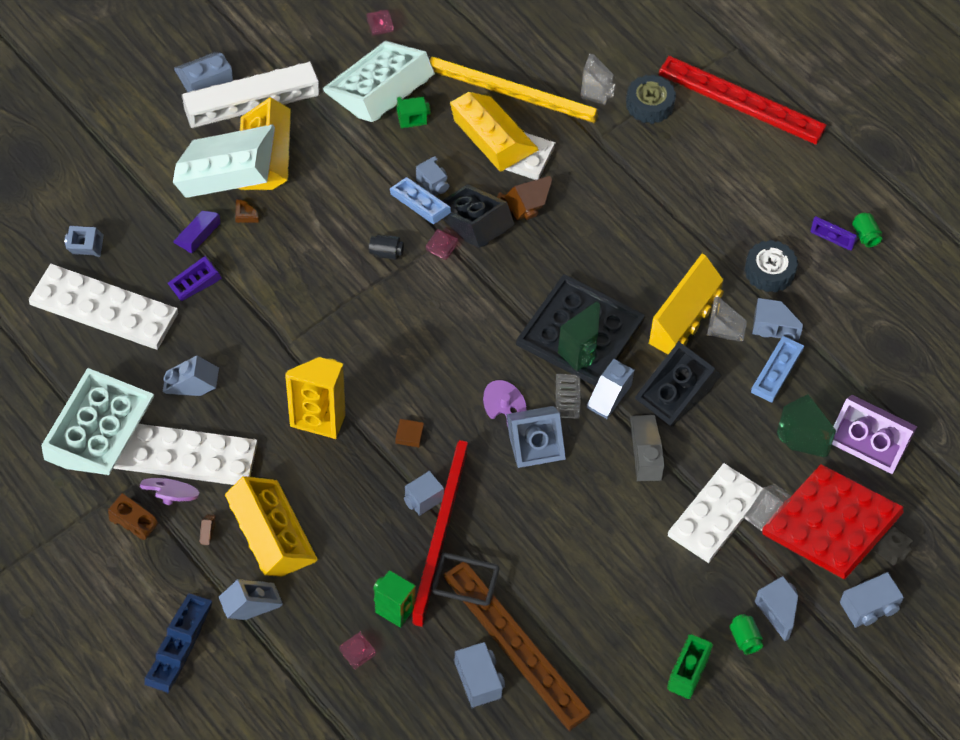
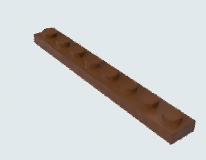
[444,562,590,731]

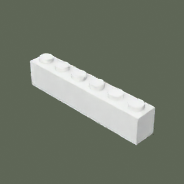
[182,62,319,128]

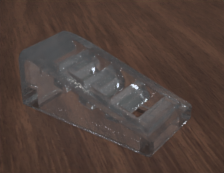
[555,374,580,418]

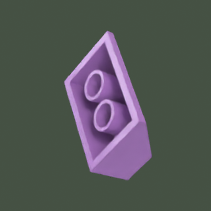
[826,395,917,474]

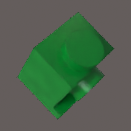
[397,97,430,128]

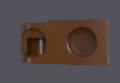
[108,493,158,540]

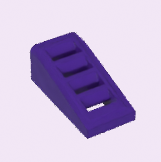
[168,256,222,301]

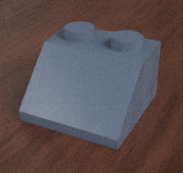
[175,52,233,93]
[506,406,565,468]

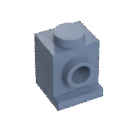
[416,156,449,196]
[65,226,104,257]

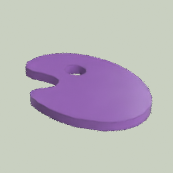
[483,380,527,426]
[140,478,199,505]

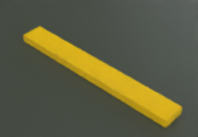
[430,57,598,123]

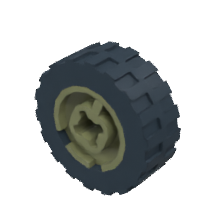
[626,75,676,123]

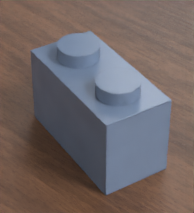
[840,572,904,628]
[455,642,505,708]

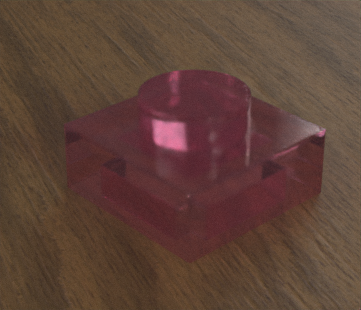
[367,10,393,35]
[426,229,458,260]
[339,632,376,669]

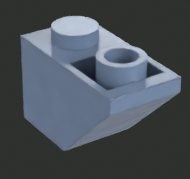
[752,298,803,341]
[163,356,219,396]

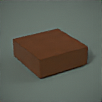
[395,419,424,447]

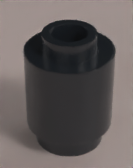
[369,234,404,260]

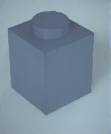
[404,471,444,516]

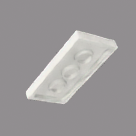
[668,463,765,563]

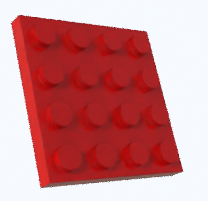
[762,464,903,580]

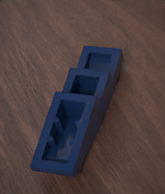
[145,593,212,693]

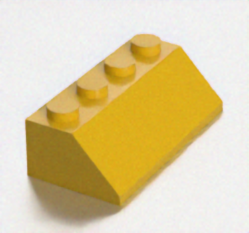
[450,92,538,172]
[238,97,291,190]
[649,254,724,354]
[286,357,345,439]
[225,476,318,576]

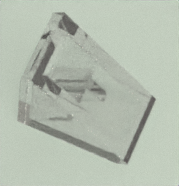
[707,296,747,341]
[745,484,792,531]

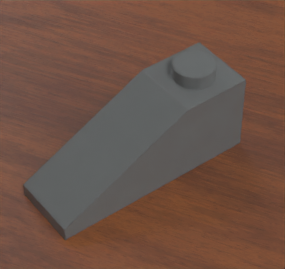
[630,415,664,481]

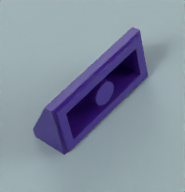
[174,211,220,254]
[810,216,858,251]

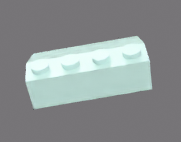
[323,41,434,122]
[173,125,275,198]
[41,368,154,475]

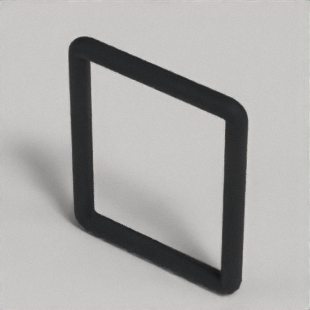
[431,553,499,606]

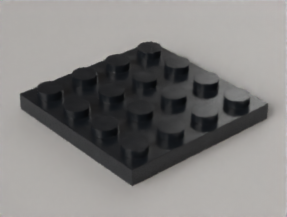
[516,274,645,386]

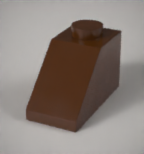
[505,176,552,220]

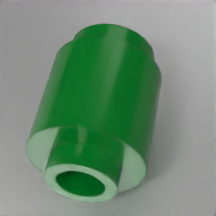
[852,213,882,248]
[729,614,763,655]

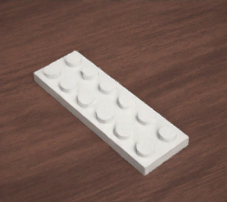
[29,264,178,350]
[114,424,257,485]

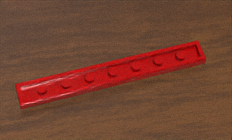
[659,56,826,144]
[413,440,468,626]

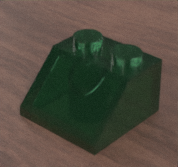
[558,302,600,371]
[777,394,836,457]

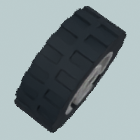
[744,240,798,292]

